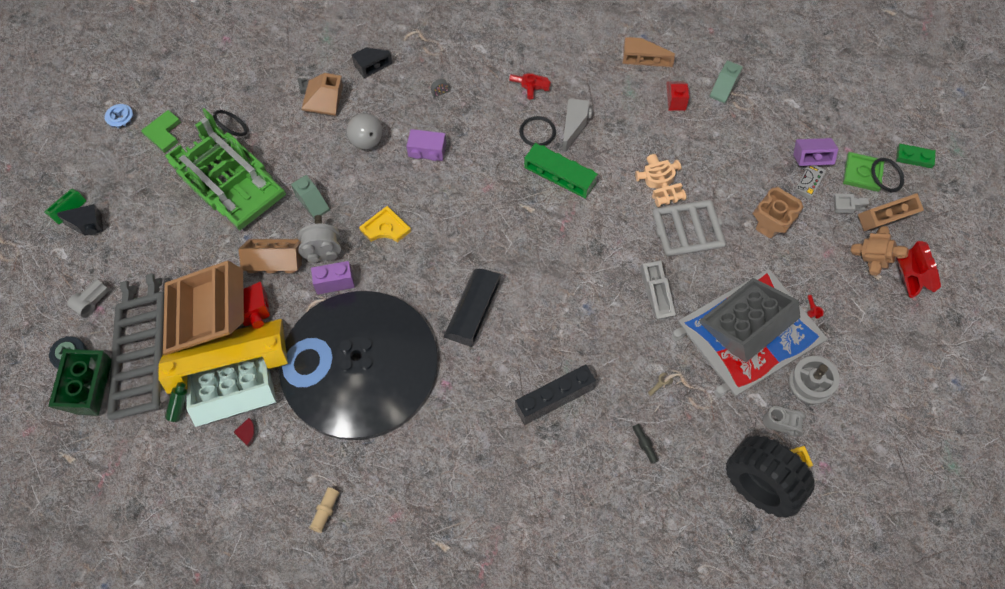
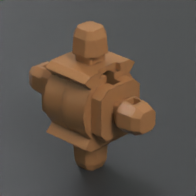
[851,226,909,276]

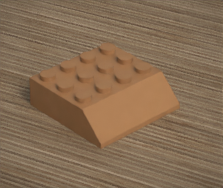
[163,260,244,355]

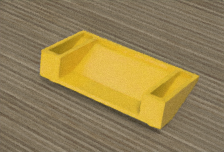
[159,319,288,394]

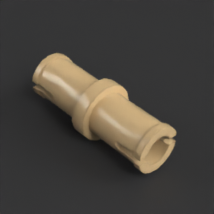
[309,488,340,533]

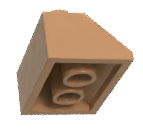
[239,239,302,273]

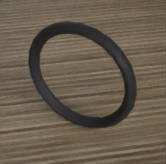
[213,110,248,137]
[519,116,556,146]
[871,158,904,192]

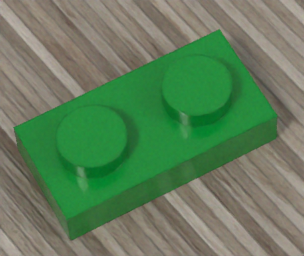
[896,144,936,169]

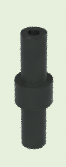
[632,424,659,464]

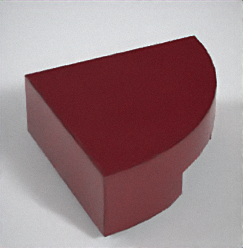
[234,418,255,447]

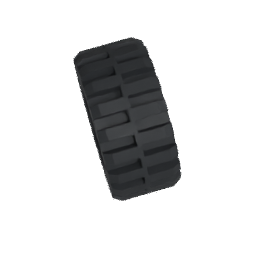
[726,435,815,518]

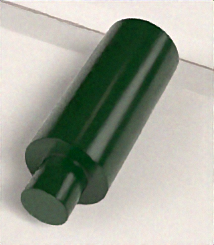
[165,382,187,422]

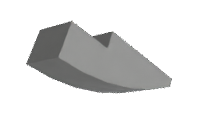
[640,260,676,319]

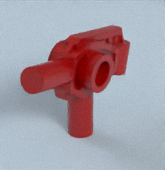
[509,73,551,100]

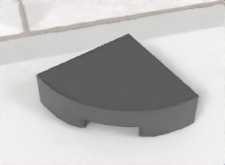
[298,78,309,95]

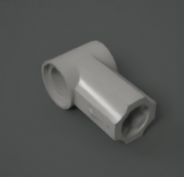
[67,279,110,318]

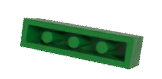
[524,143,598,199]

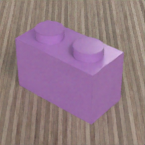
[406,129,446,161]
[793,138,838,166]
[311,261,355,295]

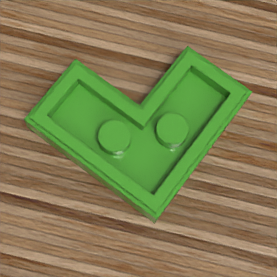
[141,110,181,153]

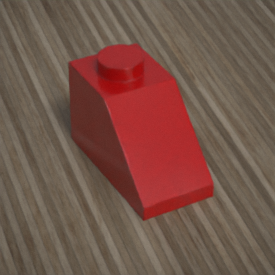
[666,81,689,111]

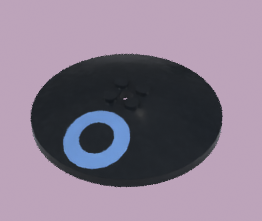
[279,291,438,440]

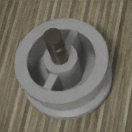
[298,215,341,263]
[789,356,840,405]

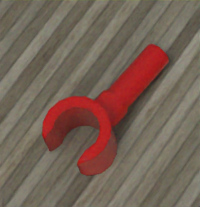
[807,295,824,319]

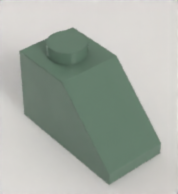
[709,60,743,103]
[291,175,330,218]

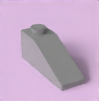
[562,99,592,152]

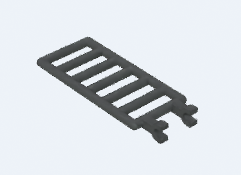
[107,273,164,420]

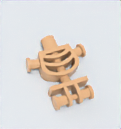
[635,154,686,207]

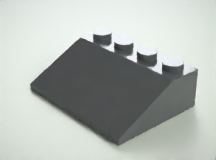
[699,278,800,362]

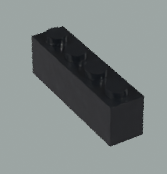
[515,364,596,425]

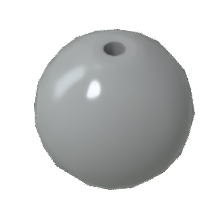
[346,113,383,149]

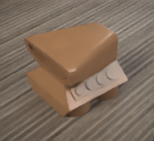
[752,187,804,238]

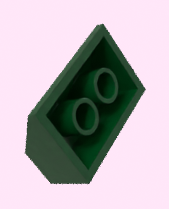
[48,349,111,416]

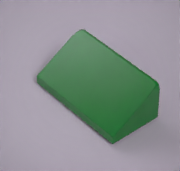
[44,189,86,224]

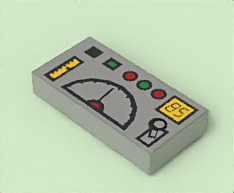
[795,165,826,200]

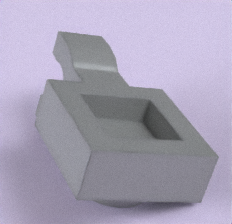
[833,193,869,213]

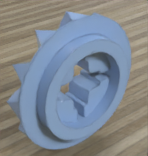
[105,104,134,129]

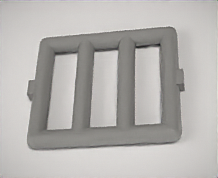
[653,200,726,256]

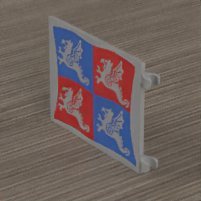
[671,269,828,398]

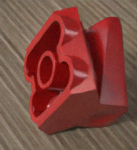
[896,241,941,298]

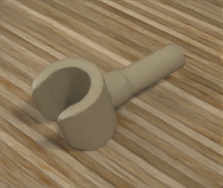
[648,373,673,396]

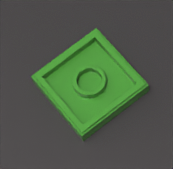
[843,152,884,192]

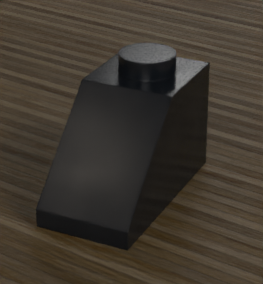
[352,47,393,79]
[57,204,103,236]

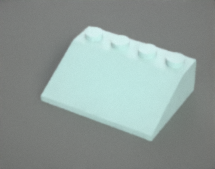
[186,357,276,427]

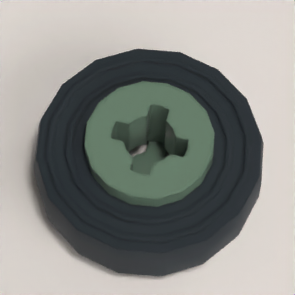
[49,336,87,369]

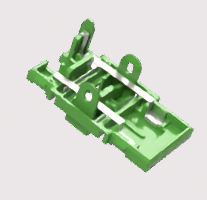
[165,108,286,231]

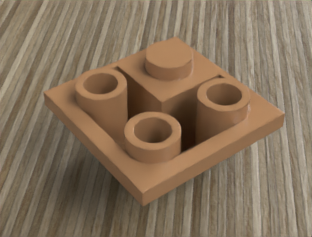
[301,73,343,116]

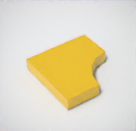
[359,206,411,243]

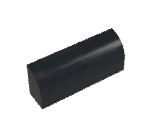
[443,269,500,347]

